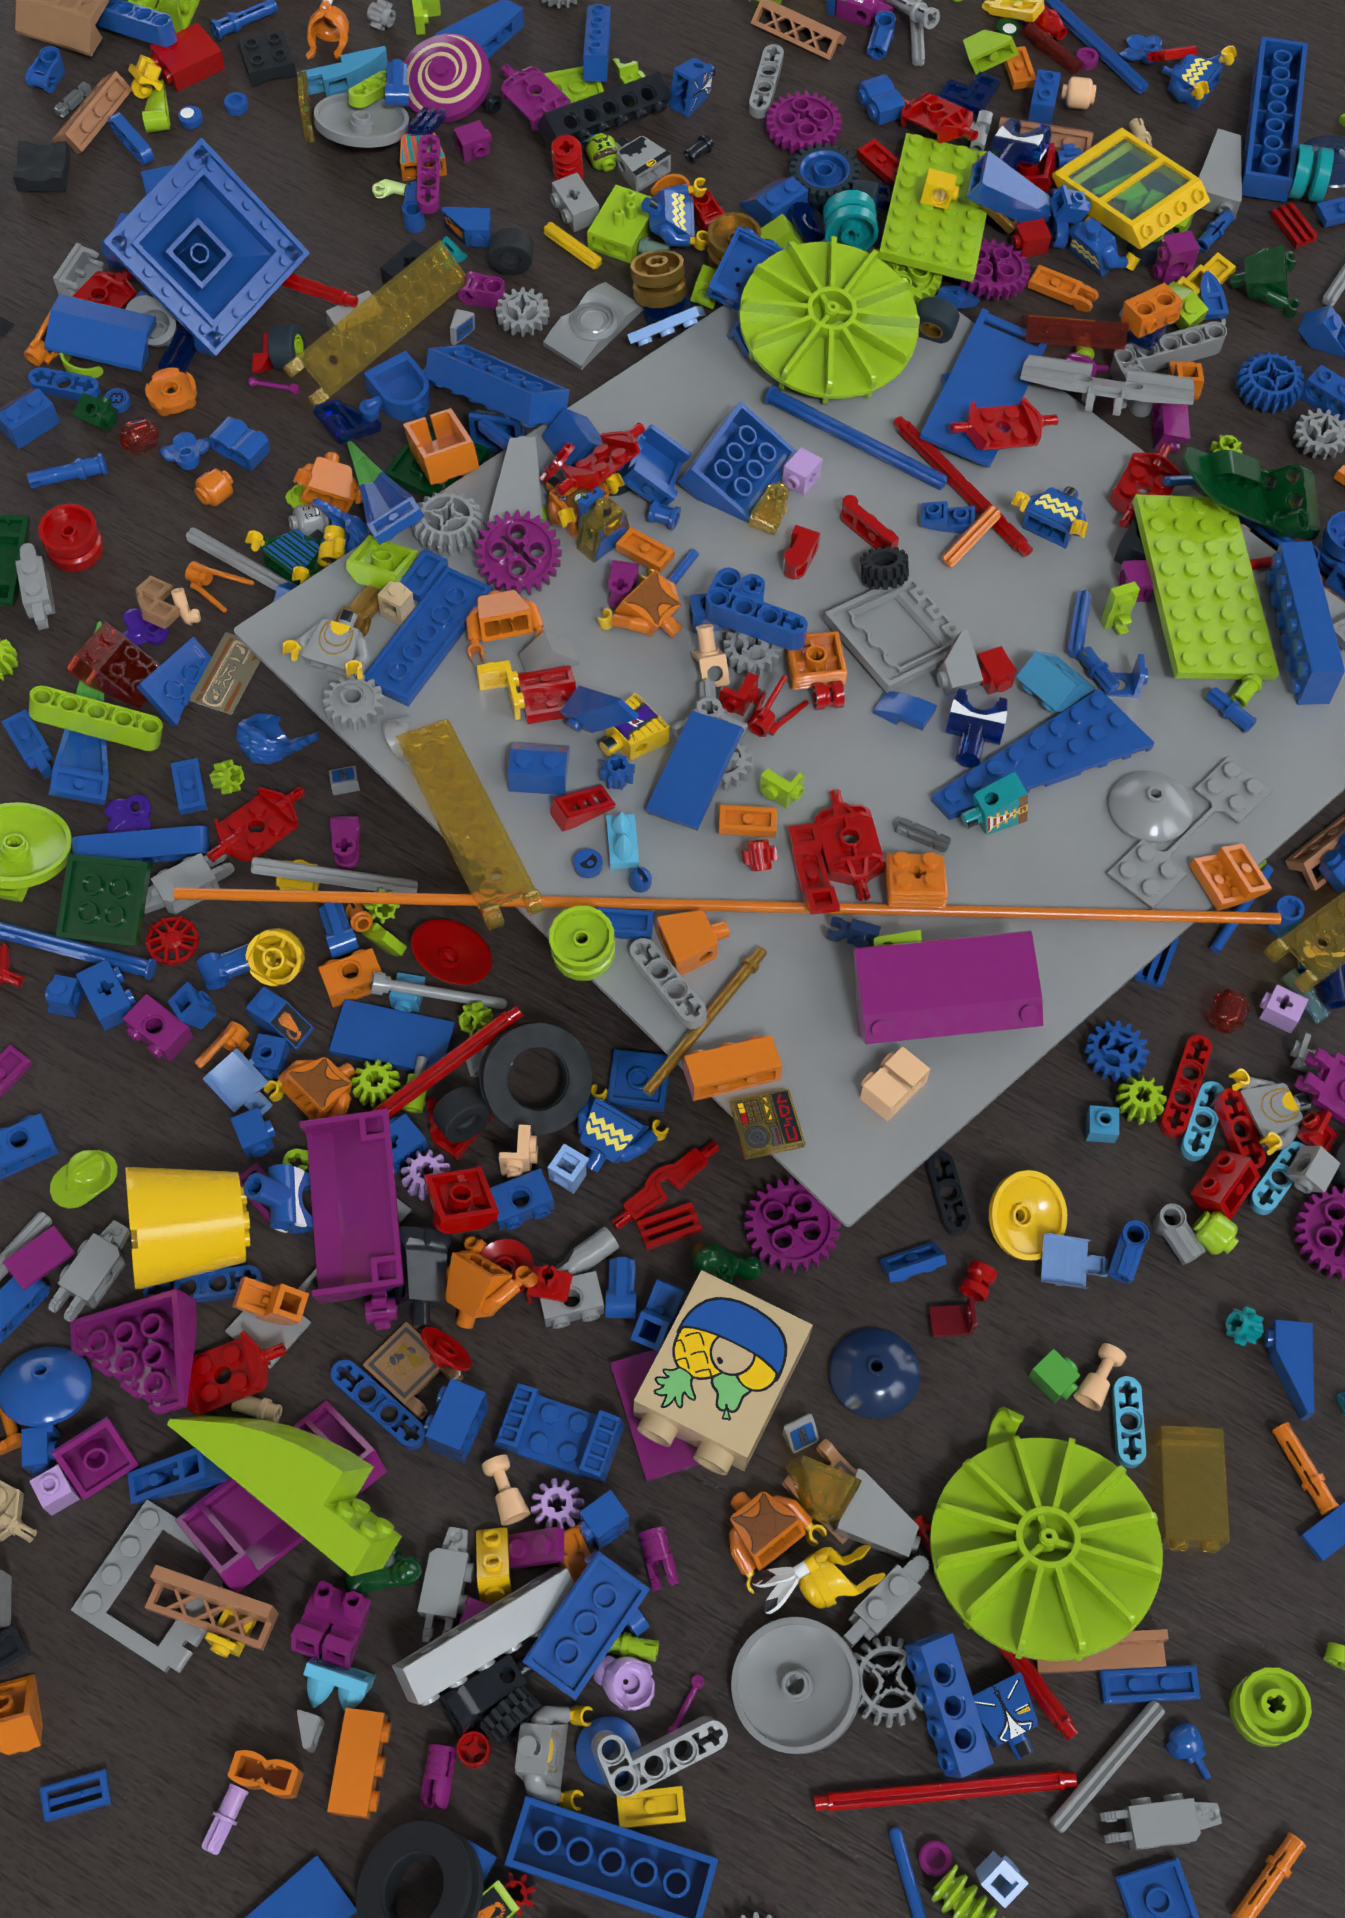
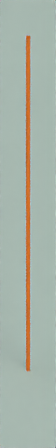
[173,888,1281,924]

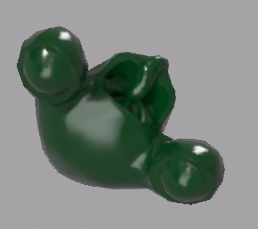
[690,1242,763,1285]
[345,1546,422,1594]

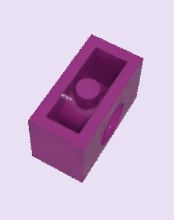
[1153,230,1199,285]
[122,994,194,1062]

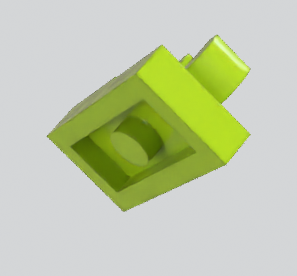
[1100,581,1140,635]

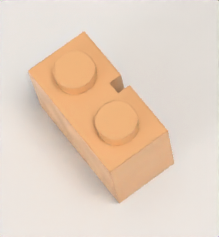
[860,1046,930,1122]

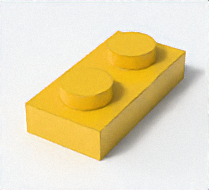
[617,1786,686,1829]

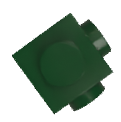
[73,392,119,434]

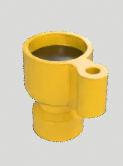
[317,525,346,568]

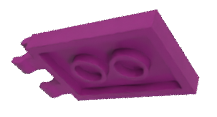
[1294,1048,1345,1125]

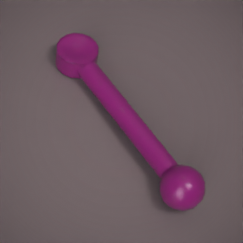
[248,377,299,395]
[666,1675,705,1735]

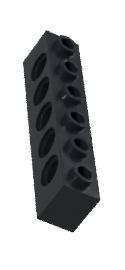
[536,72,673,151]

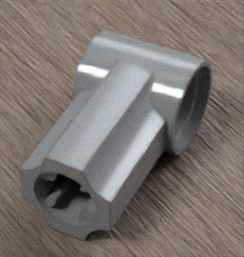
[1152,1203,1206,1265]

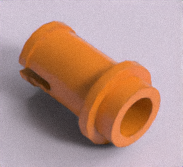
[345,903,373,932]

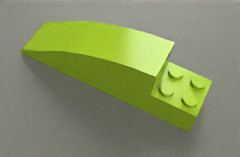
[167,1415,402,1577]

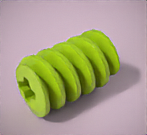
[931,1864,1005,1918]

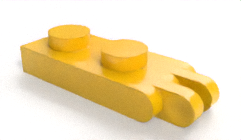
[982,0,1045,22]

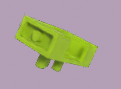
[587,185,652,264]

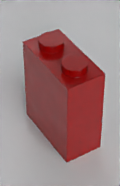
[150,23,225,92]

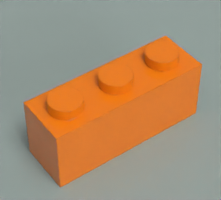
[683,1035,783,1101]
[327,1708,392,1820]

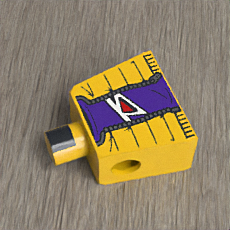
[600,693,670,760]

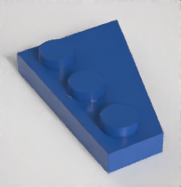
[136,637,211,728]

